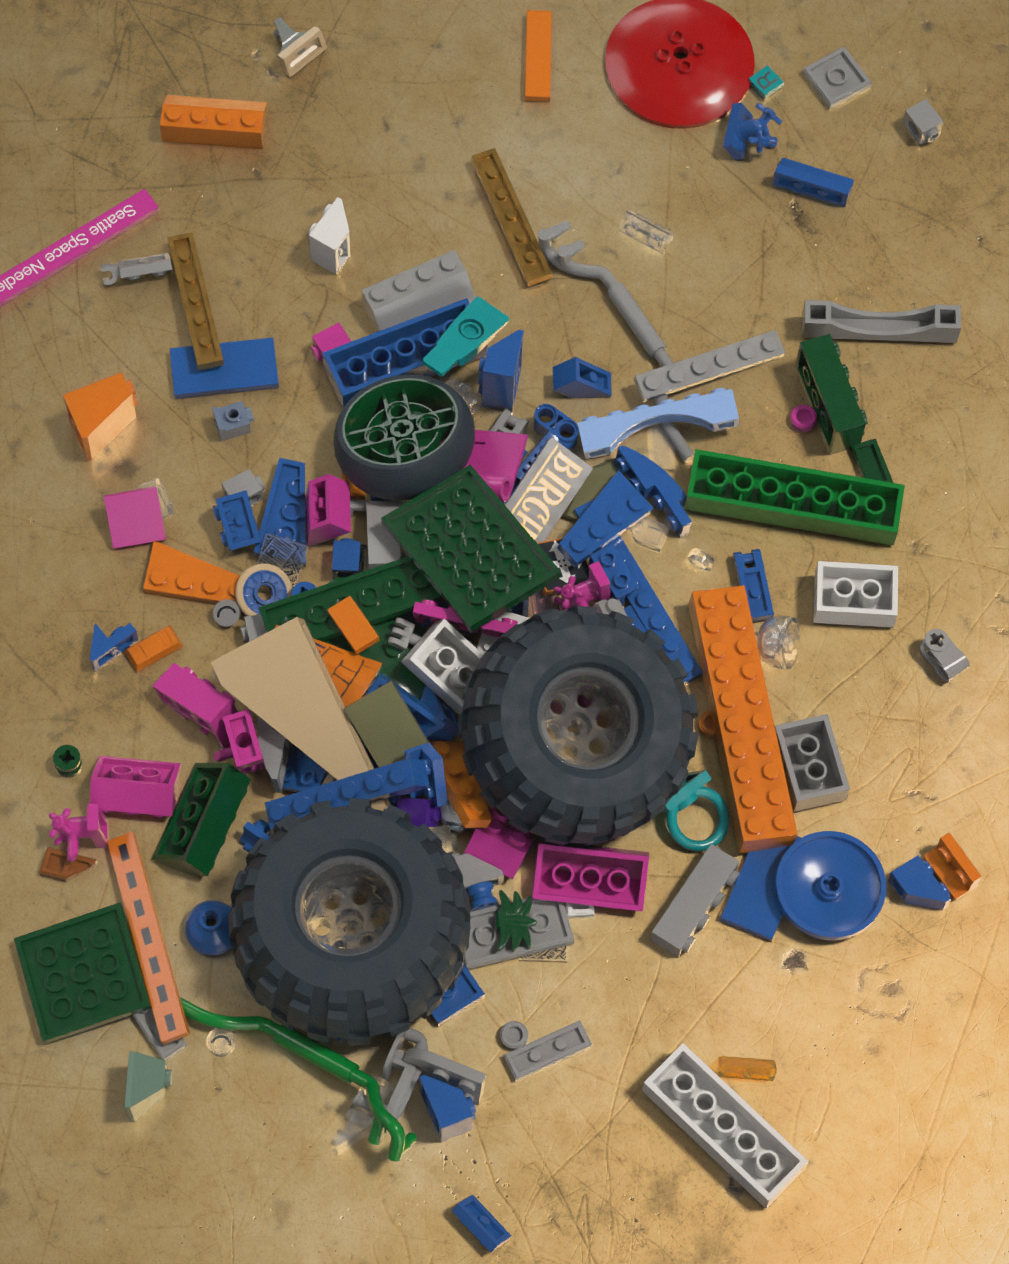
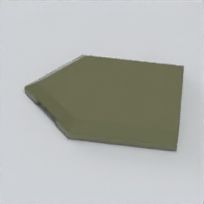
[562,458,619,523]

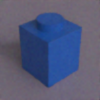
[332,538,361,579]

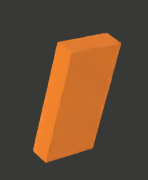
[327,596,380,654]

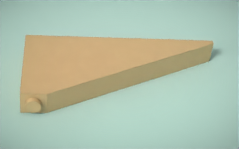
[211,617,391,811]

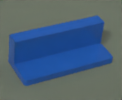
[773,158,854,207]

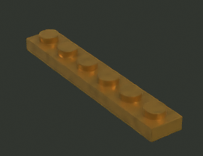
[471,148,552,286]
[167,232,224,370]

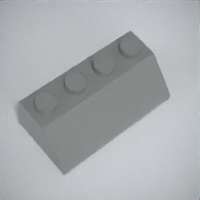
[362,250,476,332]

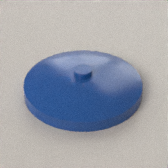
[775,831,887,940]

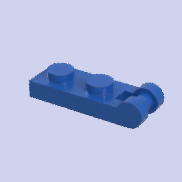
[733,549,774,622]

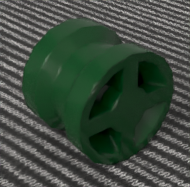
[53,745,82,778]

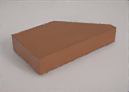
[39,847,97,882]

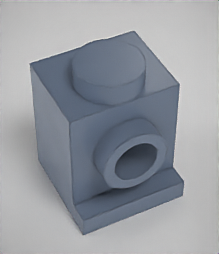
[212,401,254,441]

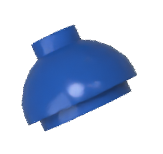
[185,900,232,955]

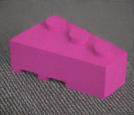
[153,663,238,749]

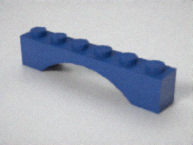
[265,758,430,829]

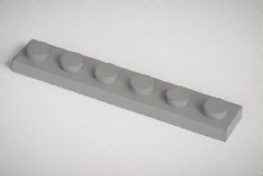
[633,330,786,402]

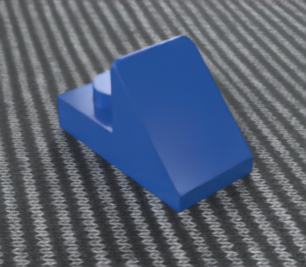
[90,623,139,672]

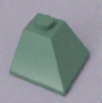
[124,1051,172,1122]

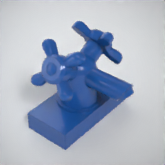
[723,102,782,160]

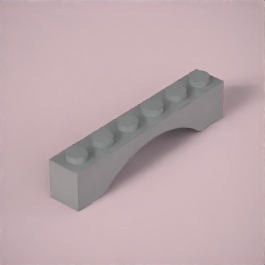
[802,300,961,343]

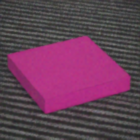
[104,486,166,549]

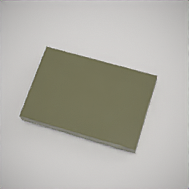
[344,680,429,767]

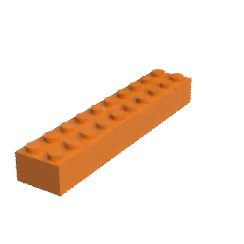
[688,585,798,853]

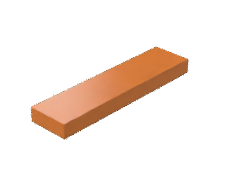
[525,10,552,102]

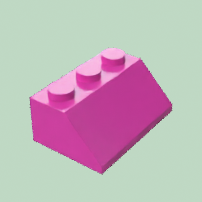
[90,756,181,818]

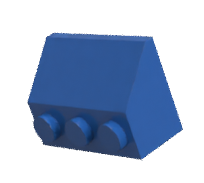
[478,330,524,412]

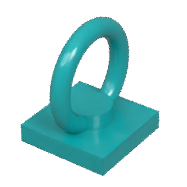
[661,770,730,852]

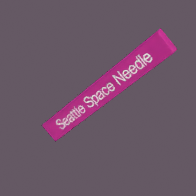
[0,188,159,307]

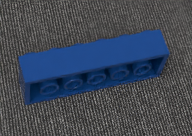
[323,298,488,408]

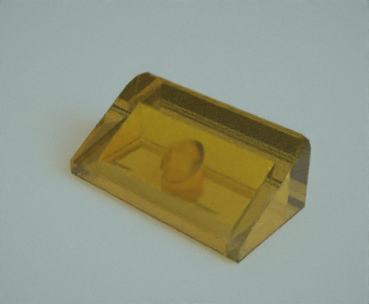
[718,1056,777,1081]

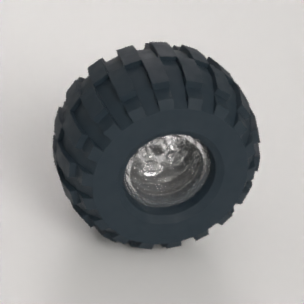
[458,606,698,846]
[228,798,470,1046]

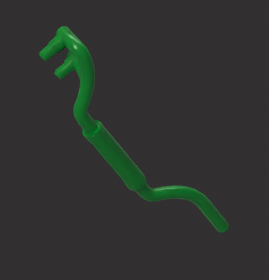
[180,997,417,1162]

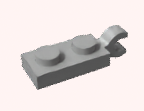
[100,253,172,285]

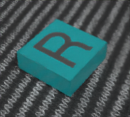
[749,65,784,100]

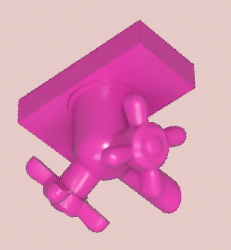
[554,561,610,610]
[214,709,265,774]
[49,804,108,862]

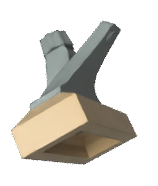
[274,17,327,77]

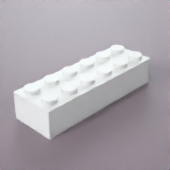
[642,1043,808,1209]

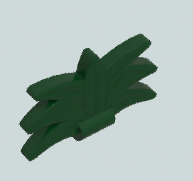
[495,890,537,952]

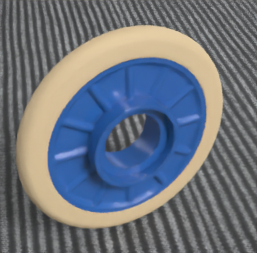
[236,564,293,616]

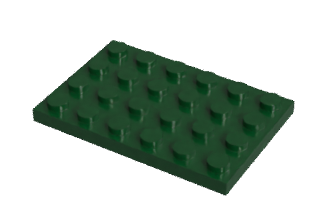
[381,464,562,632]

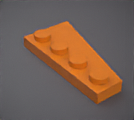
[143,541,240,604]
[428,740,492,828]

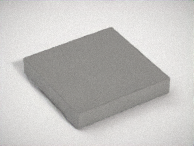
[802,47,872,110]

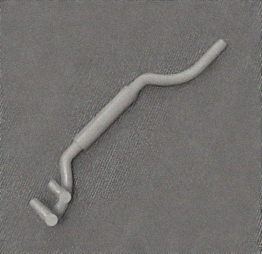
[538,221,694,463]

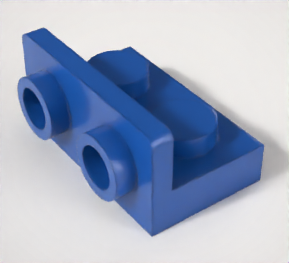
[213,490,261,551]
[589,544,639,607]
[404,742,448,807]

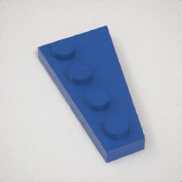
[254,458,306,567]

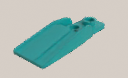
[422,297,509,376]

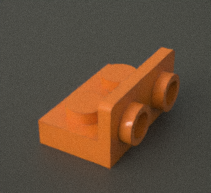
[924,832,982,900]

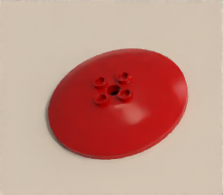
[605,0,755,129]

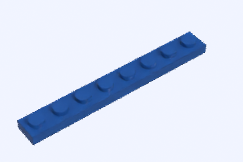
[574,498,703,685]

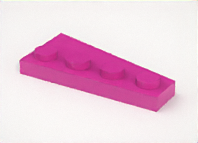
[413,600,518,637]

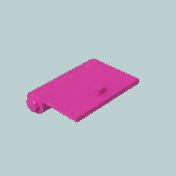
[464,430,528,502]

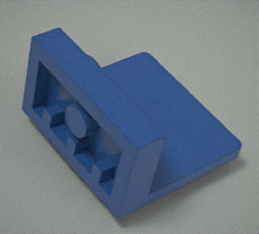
[282,744,329,792]

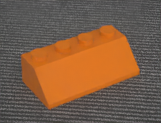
[160,95,268,149]

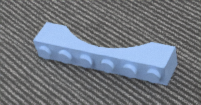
[578,388,739,460]

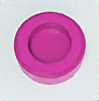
[790,405,817,432]

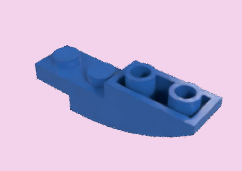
[615,445,692,537]

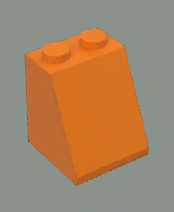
[63,372,138,461]

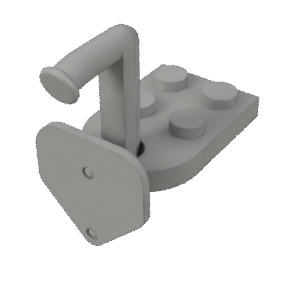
[352,1028,486,1119]

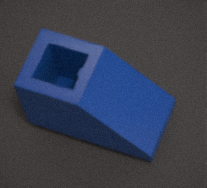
[888,855,951,910]

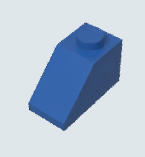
[553,357,612,398]
[420,686,459,741]

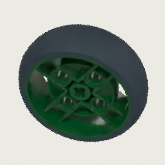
[333,375,475,500]

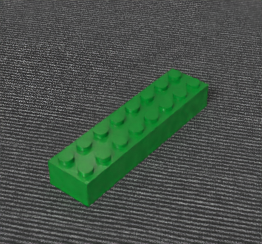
[685,449,905,545]

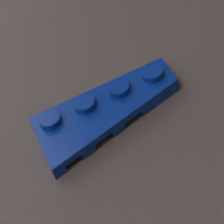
[557,470,653,568]

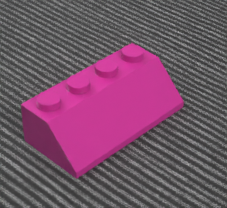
[532,840,649,911]

